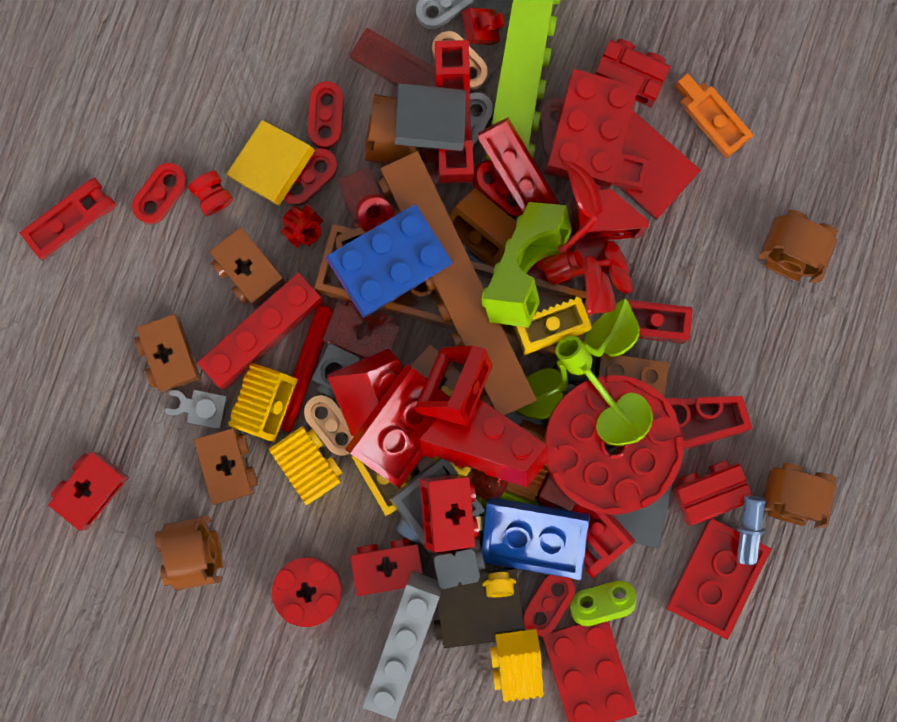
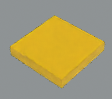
[226,120,315,206]

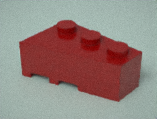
[419,399,548,487]

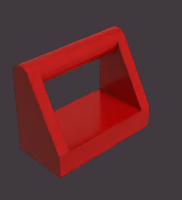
[414,346,493,426]

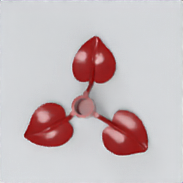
[543,162,634,315]

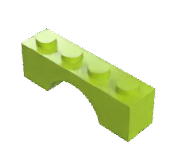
[482,202,572,328]

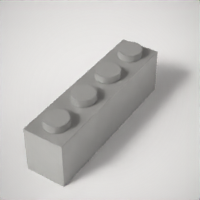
[363,571,442,719]

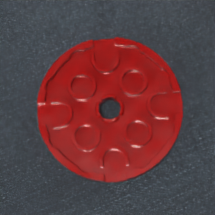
[544,375,684,515]

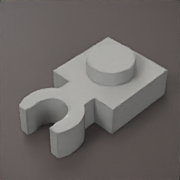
[165,390,228,429]

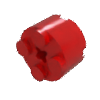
[272,556,343,627]

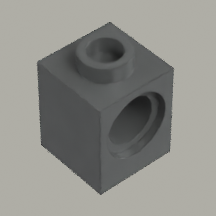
[312,343,361,398]

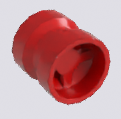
[188,170,233,216]

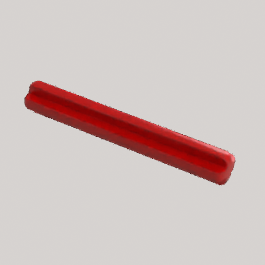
[279,305,335,433]

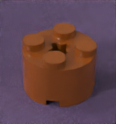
[364,94,416,164]
[759,210,838,283]
[763,463,837,528]
[155,515,223,591]

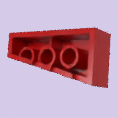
[612,396,753,455]

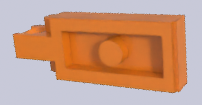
[675,73,754,159]

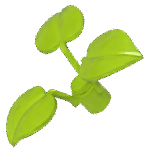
[517,298,653,446]

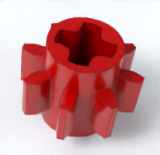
[280,204,324,248]

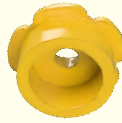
[482,572,516,598]

